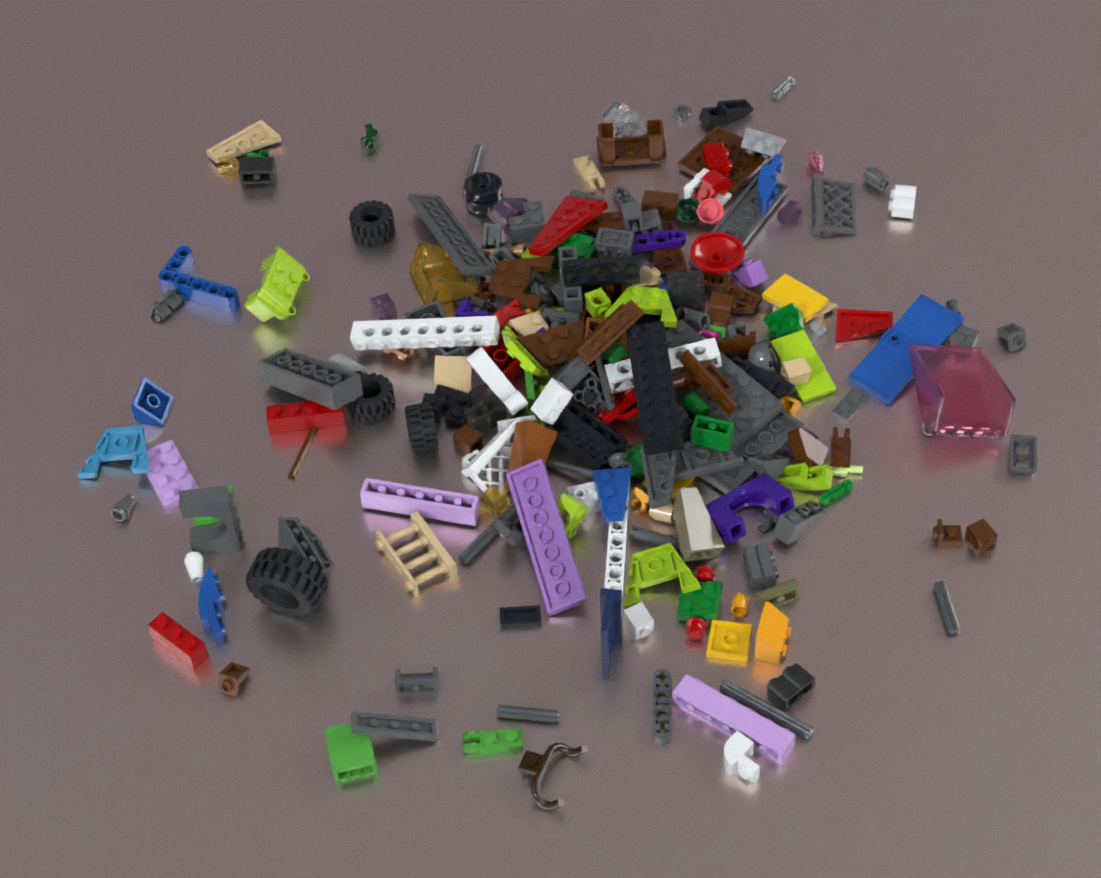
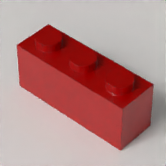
[148,612,209,671]

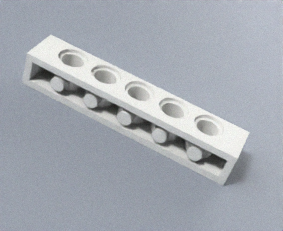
[604,337,722,394]

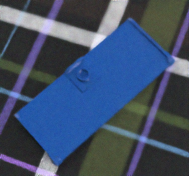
[848,294,964,404]

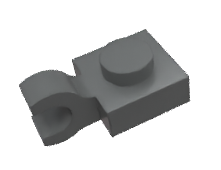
[757,508,779,532]

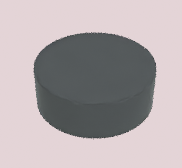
[674,105,691,120]

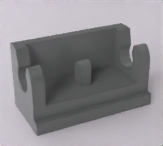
[395,667,439,695]

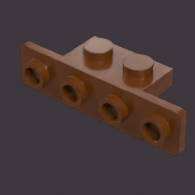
[680,349,737,416]

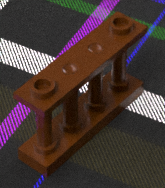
[568,299,644,365]

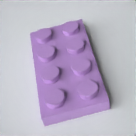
[146,439,198,511]

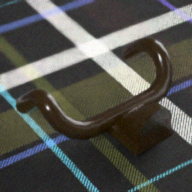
[518,743,588,810]

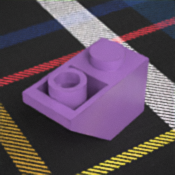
[730,258,769,288]

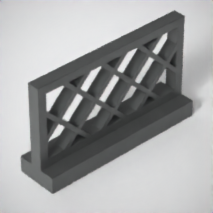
[811,173,857,235]

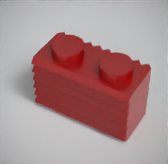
[702,142,732,177]

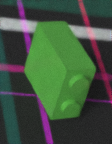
[324,723,378,783]

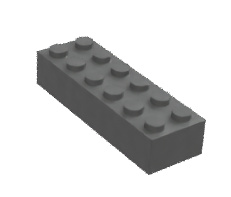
[258,348,363,410]

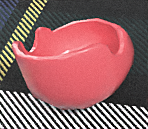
[697,198,724,225]

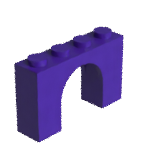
[705,473,795,543]

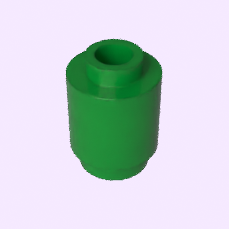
[682,393,711,418]

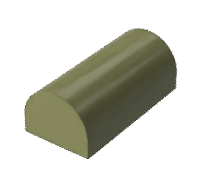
[755,578,799,612]

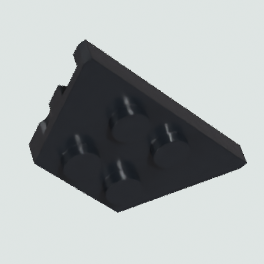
[732,355,796,399]

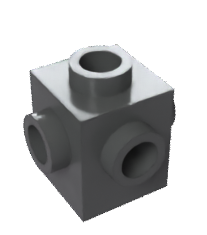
[525,282,554,312]

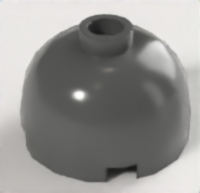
[745,339,777,375]

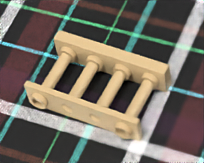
[375,511,458,597]

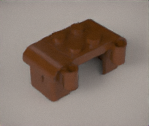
[596,119,667,166]

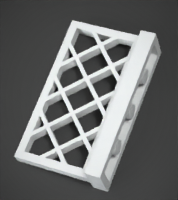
[461,418,520,505]

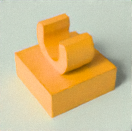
[631,487,650,512]

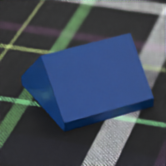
[131,377,174,426]

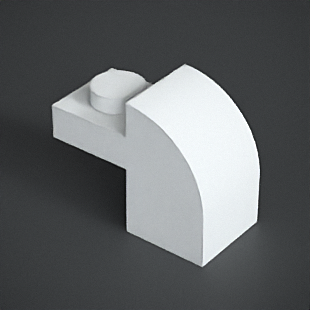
[723,731,760,783]

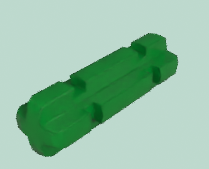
[818,479,853,505]

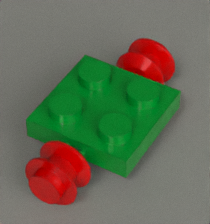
[676,566,723,639]

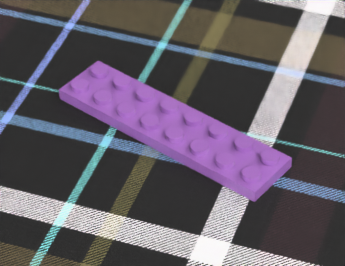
[506,459,588,616]

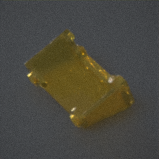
[410,241,478,305]

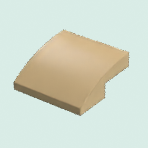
[434,355,473,395]

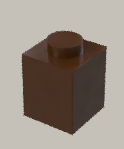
[453,424,484,455]

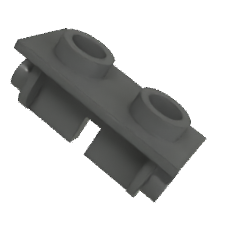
[149,287,184,321]

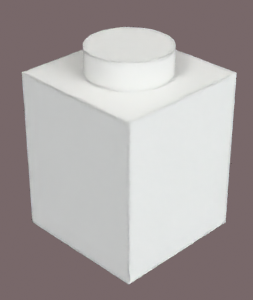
[624,602,654,639]

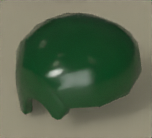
[675,197,699,224]

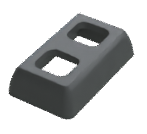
[1010,434,1037,474]

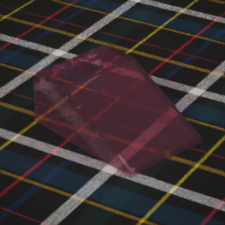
[908,344,1016,440]

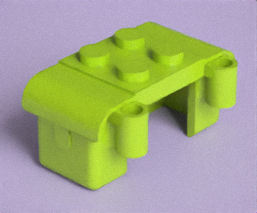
[244,245,310,322]

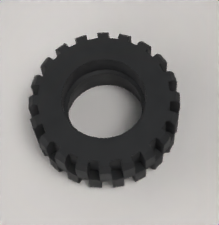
[246,547,328,617]

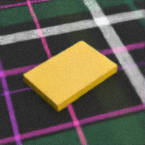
[762,274,828,324]

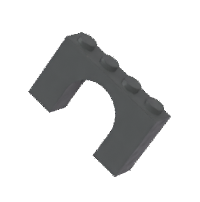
[179,486,244,554]

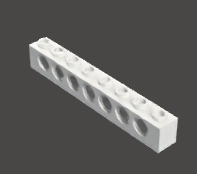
[350,316,500,350]

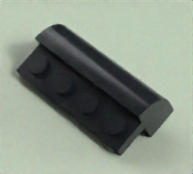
[562,256,641,287]
[544,401,629,470]

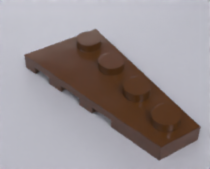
[653,220,688,277]

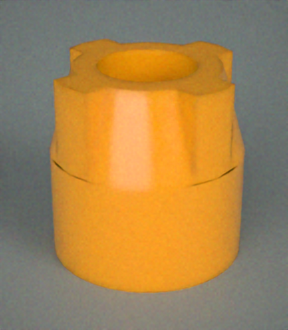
[731,593,749,616]

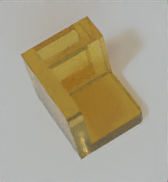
[479,487,510,520]

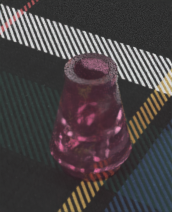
[806,151,824,176]

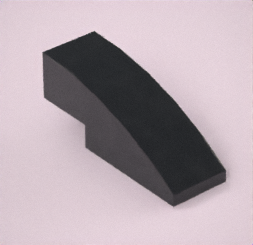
[699,99,754,129]

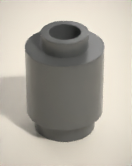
[863,167,890,191]

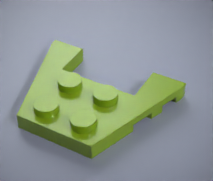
[605,285,677,328]
[501,325,554,381]
[623,543,701,610]

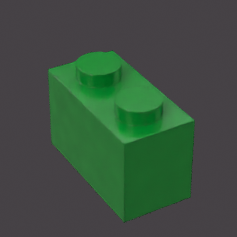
[691,415,734,452]

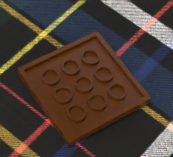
[677,125,773,196]

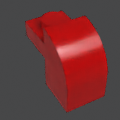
[693,170,734,202]

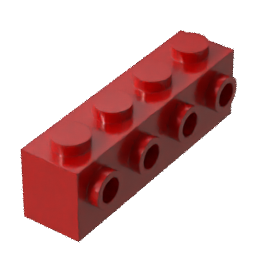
[266,401,345,435]

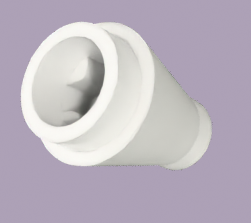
[184,552,204,583]

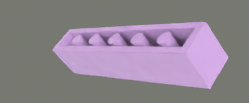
[360,478,481,526]
[672,674,796,765]

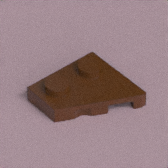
[724,283,763,314]

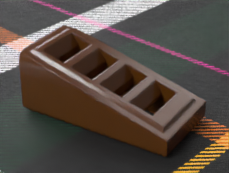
[689,270,729,293]

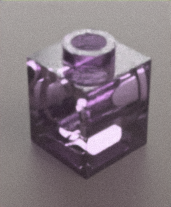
[371,293,398,320]

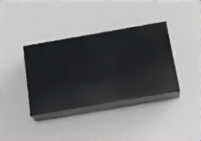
[500,605,542,629]

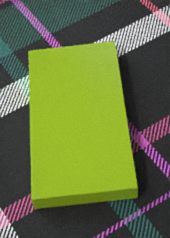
[770,330,837,404]

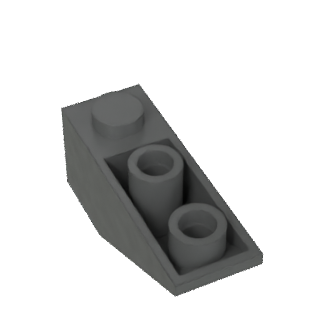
[772,500,827,545]

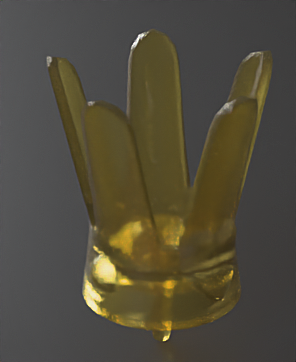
[218,157,239,175]

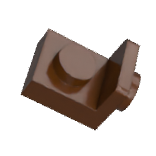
[933,519,963,546]
[218,662,250,697]

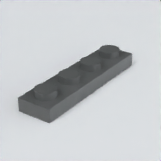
[351,711,437,742]

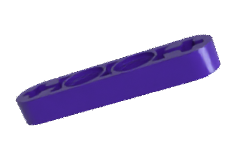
[631,230,687,252]

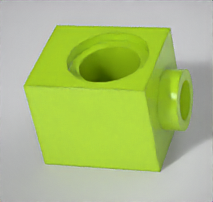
[584,288,611,318]

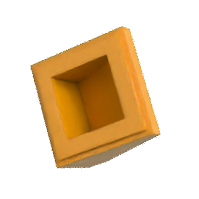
[780,395,802,416]

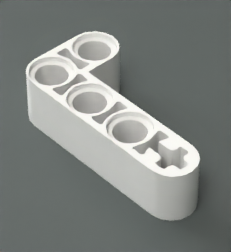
[466,347,528,416]

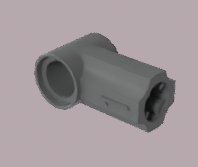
[675,307,711,329]

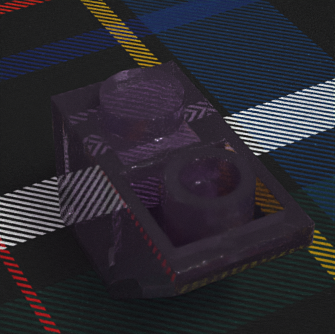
[487,198,528,230]

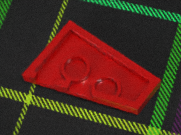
[836,309,893,343]

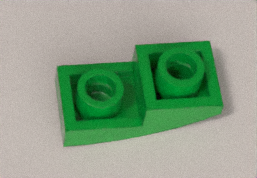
[601,340,628,365]
[626,443,645,478]

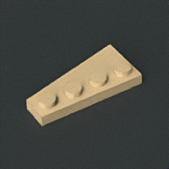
[206,120,281,164]
[507,311,566,375]

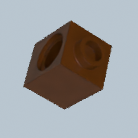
[965,518,998,555]

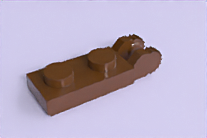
[830,427,851,468]

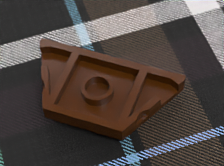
[517,320,584,369]

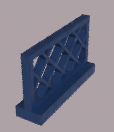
[600,588,623,679]

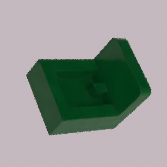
[360,123,379,152]

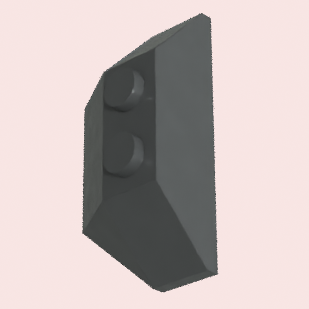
[278,517,334,575]

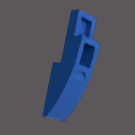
[758,154,784,215]
[198,567,227,646]

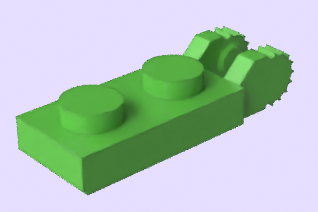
[462,728,523,754]

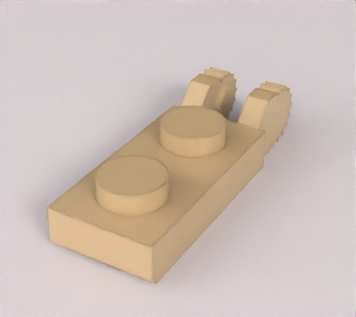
[573,154,605,192]

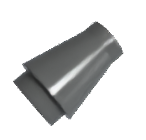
[111,494,137,521]

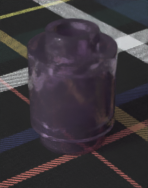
[777,200,802,225]

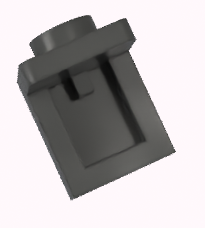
[724,324,746,340]

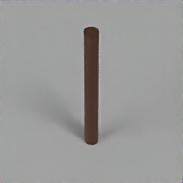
[288,426,318,479]

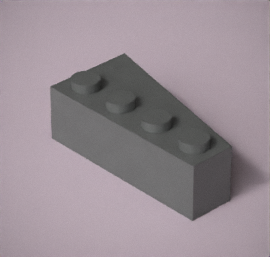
[405,300,464,356]

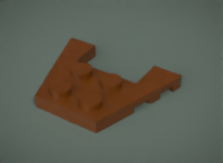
[488,256,555,312]

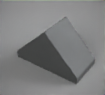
[749,454,790,480]

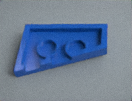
[592,468,631,523]

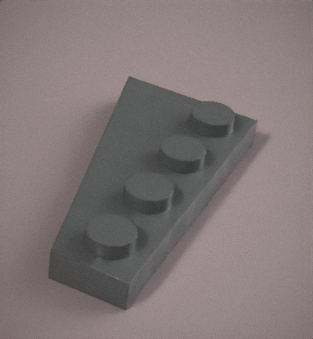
[640,447,678,509]

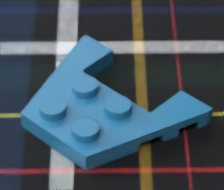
[78,425,150,479]

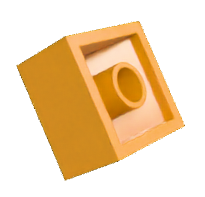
[755,602,792,664]

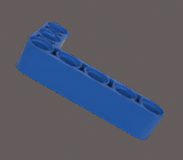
[159,245,240,311]

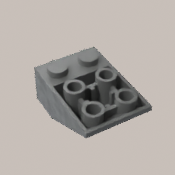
[546,356,615,416]

